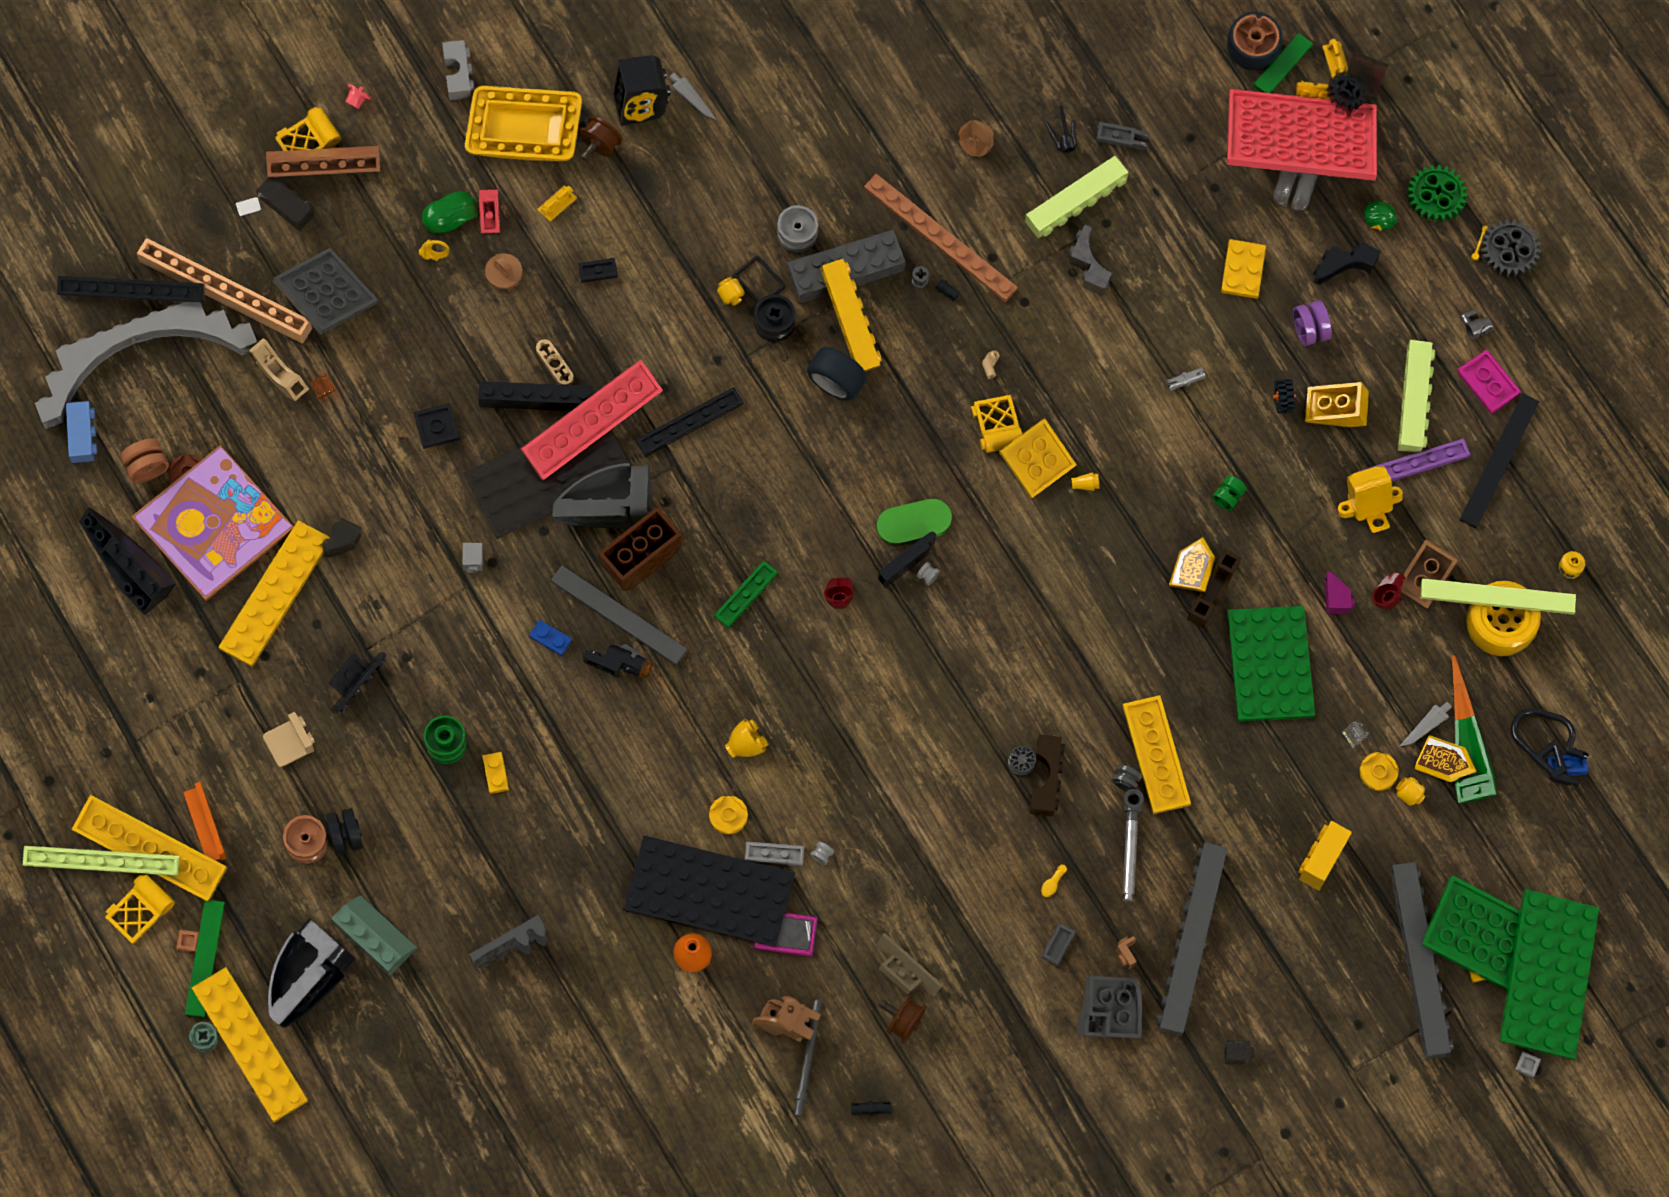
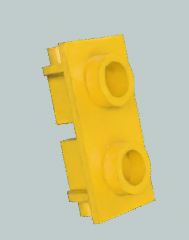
[1323,39,1350,78]
[1296,81,1332,100]
[537,185,577,222]

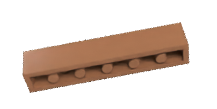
[266,146,380,177]

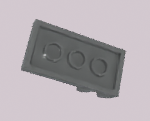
[469,915,547,970]

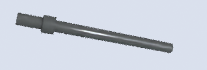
[794,1000,822,1117]

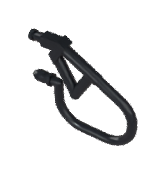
[1511,708,1589,787]

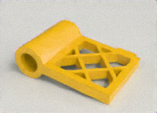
[275,107,341,151]
[971,395,1022,453]
[105,875,175,945]

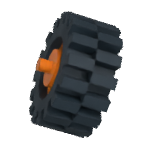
[1273,379,1296,414]

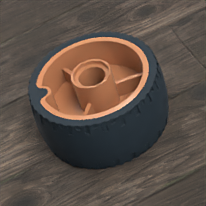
[1227,11,1283,70]

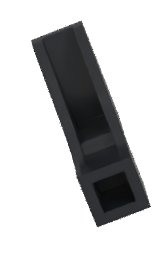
[1313,241,1381,285]

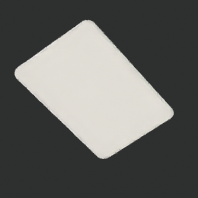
[236,197,261,216]

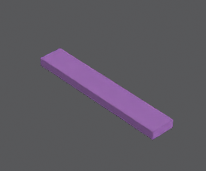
[1358,438,1471,481]

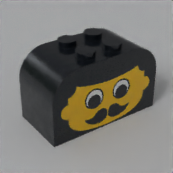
[613,56,671,126]

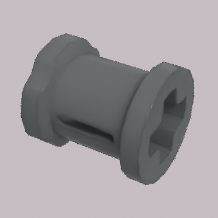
[912,266,929,289]

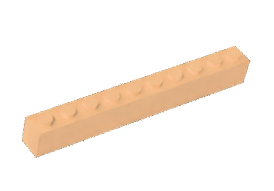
[137,238,312,344]

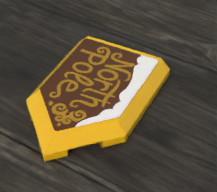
[1169,537,1216,592]
[1415,735,1476,783]

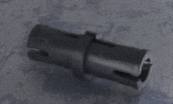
[851,1100,892,1116]

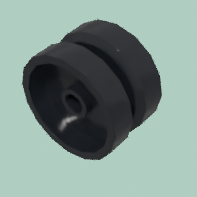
[754,294,795,342]
[325,807,363,856]

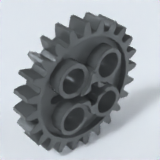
[1480,219,1542,278]

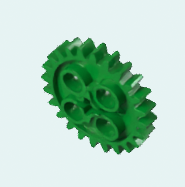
[1407,165,1468,223]

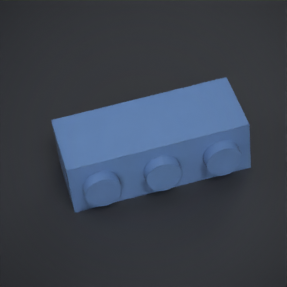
[66,401,97,463]

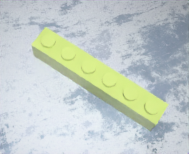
[1025,156,1128,238]
[1398,340,1435,453]

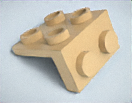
[263,712,315,767]

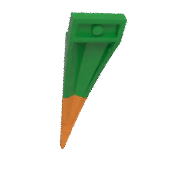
[1452,655,1498,804]

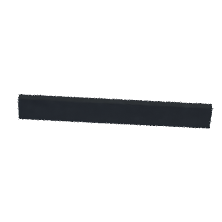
[57,276,205,303]
[1459,393,1539,529]

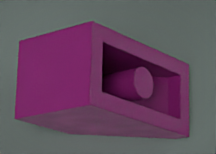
[1325,572,1355,614]

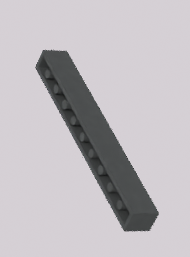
[1156,842,1227,1037]
[1390,862,1453,1060]

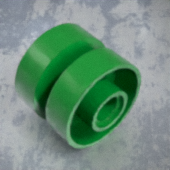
[424,716,467,764]

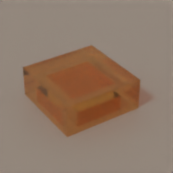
[309,374,336,400]

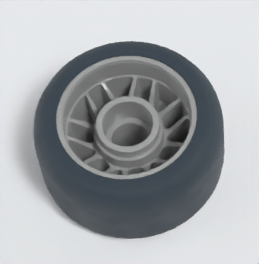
[807,347,866,401]

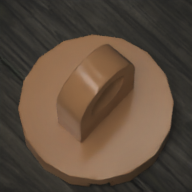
[958,120,993,157]
[485,253,523,290]

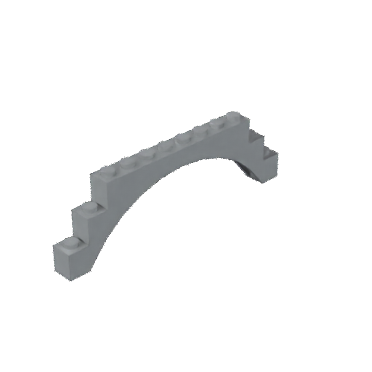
[35,302,258,429]

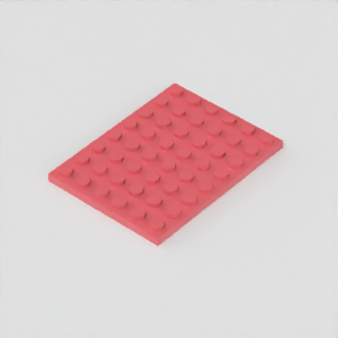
[1227,89,1377,181]

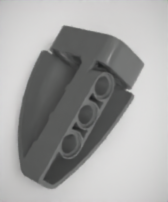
[552,463,652,529]

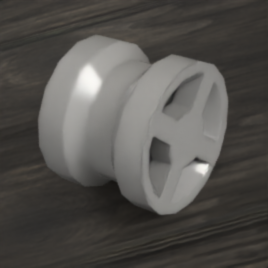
[916,562,940,586]
[810,841,834,865]

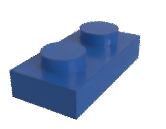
[529,620,572,657]
[1546,755,1588,777]

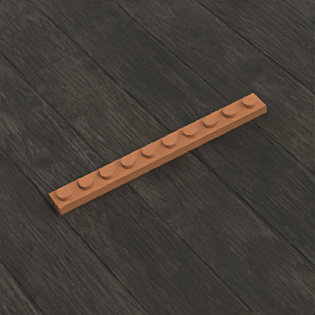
[864,174,1018,302]

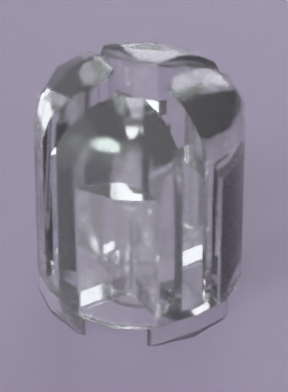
[1273,171,1318,212]

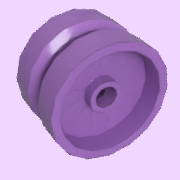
[1293,300,1332,346]

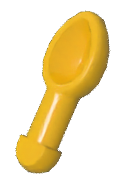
[1041,864,1067,897]

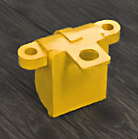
[1338,466,1403,533]

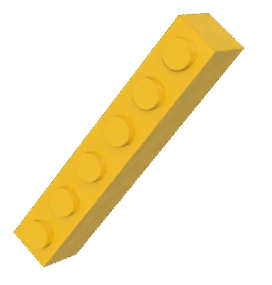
[820,259,882,372]

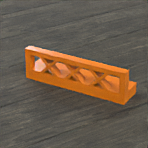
[183,782,227,862]

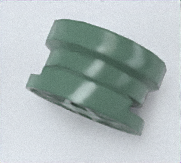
[189,1022,219,1053]

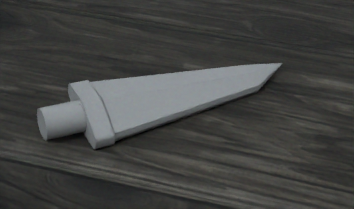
[669,73,716,119]
[1399,702,1452,747]

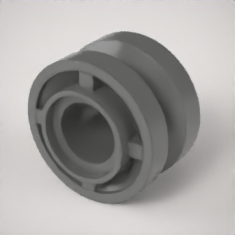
[1111,765,1142,791]

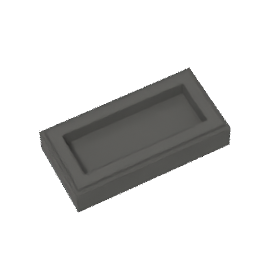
[1041,923,1076,967]

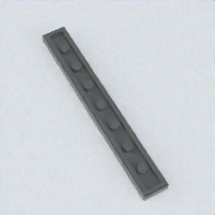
[551,566,687,666]

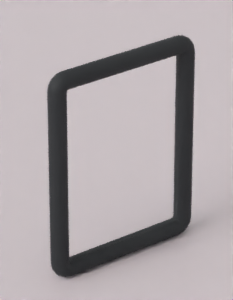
[733,256,785,303]

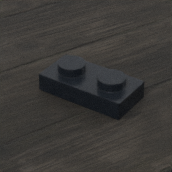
[578,258,618,283]

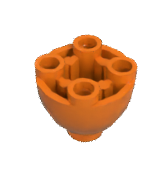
[673,933,712,973]

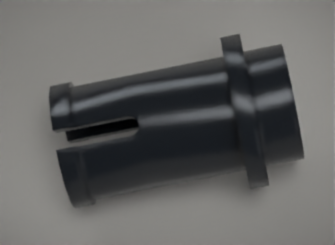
[936,279,960,302]

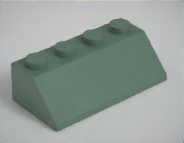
[331,895,417,977]

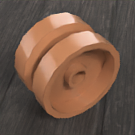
[120,438,169,483]
[283,815,329,864]

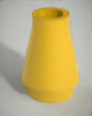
[1072,472,1100,491]

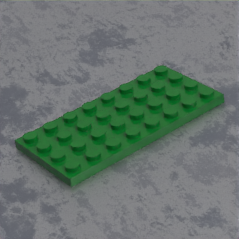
[1499,889,1599,1060]

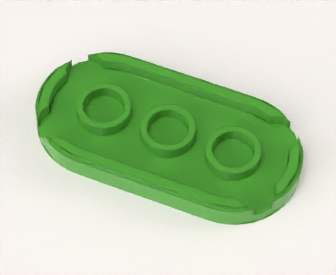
[877,499,952,546]

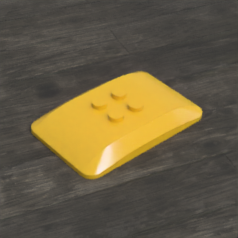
[465,86,582,161]

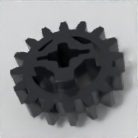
[1326,73,1367,111]

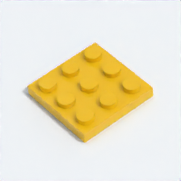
[999,419,1077,498]

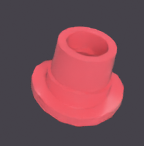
[345,84,371,109]

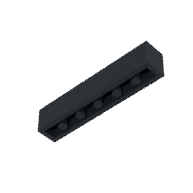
[478,381,594,411]

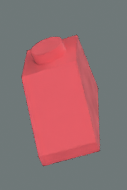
[479,190,500,233]

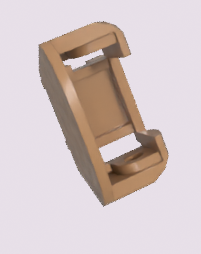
[751,996,821,1042]

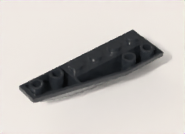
[79,508,176,615]

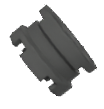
[1008,746,1036,776]

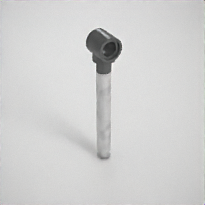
[1122,789,1144,902]

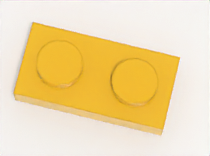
[482,752,509,794]

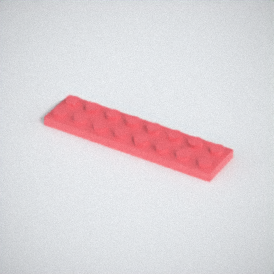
[520,360,663,480]

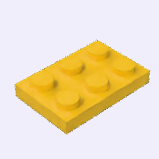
[1221,239,1266,299]

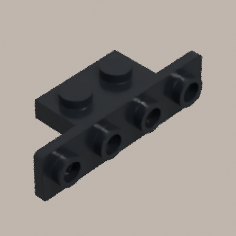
[329,652,387,713]

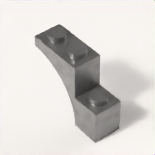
[1068,225,1112,296]

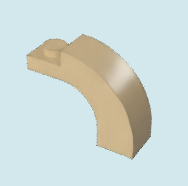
[249,339,309,401]

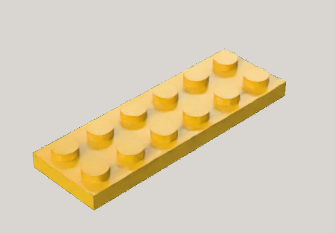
[1122,695,1191,814]

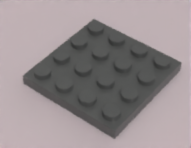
[273,248,378,335]

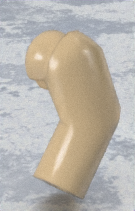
[982,350,999,379]

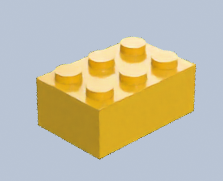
[1298,821,1352,891]

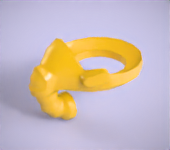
[419,240,449,261]

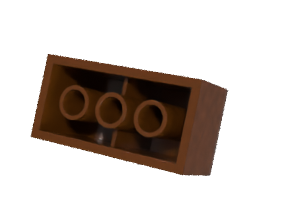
[598,506,682,591]

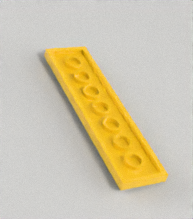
[218,520,332,667]
[72,795,228,901]
[192,967,308,1122]

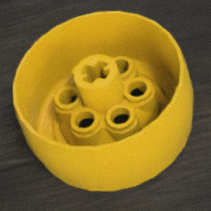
[1466,581,1541,656]

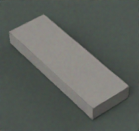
[745,841,805,867]

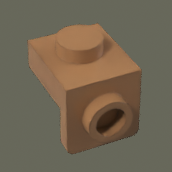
[1116,936,1137,970]

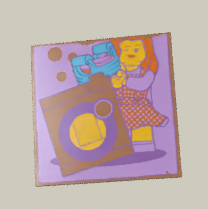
[131,445,294,601]

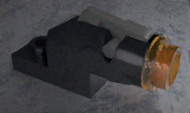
[583,644,653,678]

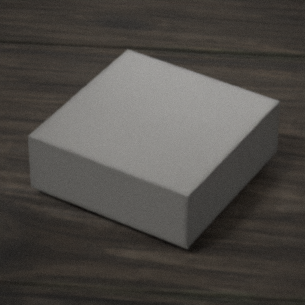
[1514,1051,1541,1078]

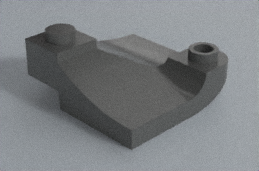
[1078,976,1142,1038]

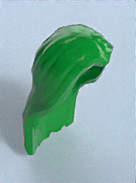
[421,191,480,234]

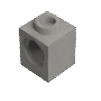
[462,543,483,573]

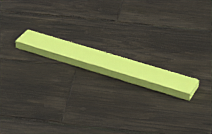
[1420,579,1576,615]
[23,846,180,876]

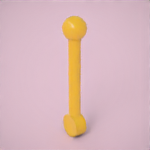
[1471,226,1489,261]

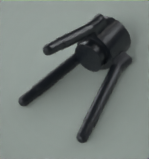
[1045,105,1077,153]

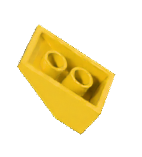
[1305,382,1369,427]

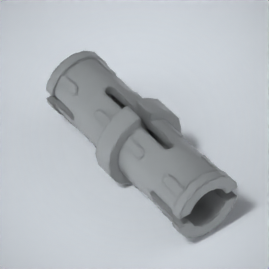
[1166,367,1206,391]

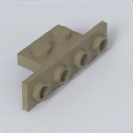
[876,933,943,998]

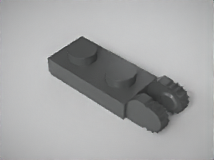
[1096,122,1149,150]

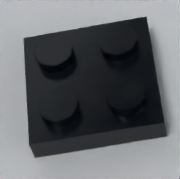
[413,403,460,449]

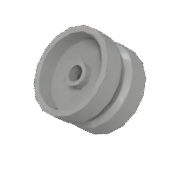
[777,205,818,253]

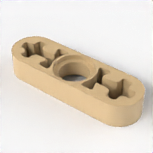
[536,339,574,385]

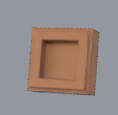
[176,930,199,953]

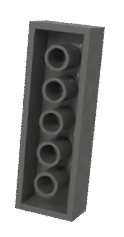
[787,230,906,304]

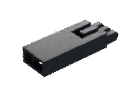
[878,531,936,588]

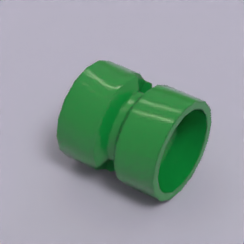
[1212,475,1247,511]

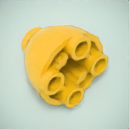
[725,719,768,758]

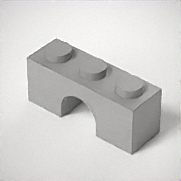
[442,40,474,100]

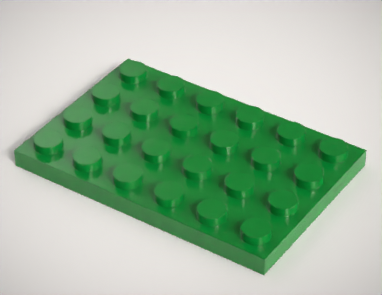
[1227,606,1315,722]
[1421,875,1520,990]

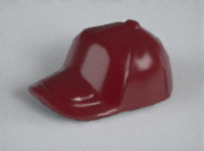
[1372,573,1405,610]
[824,578,854,609]

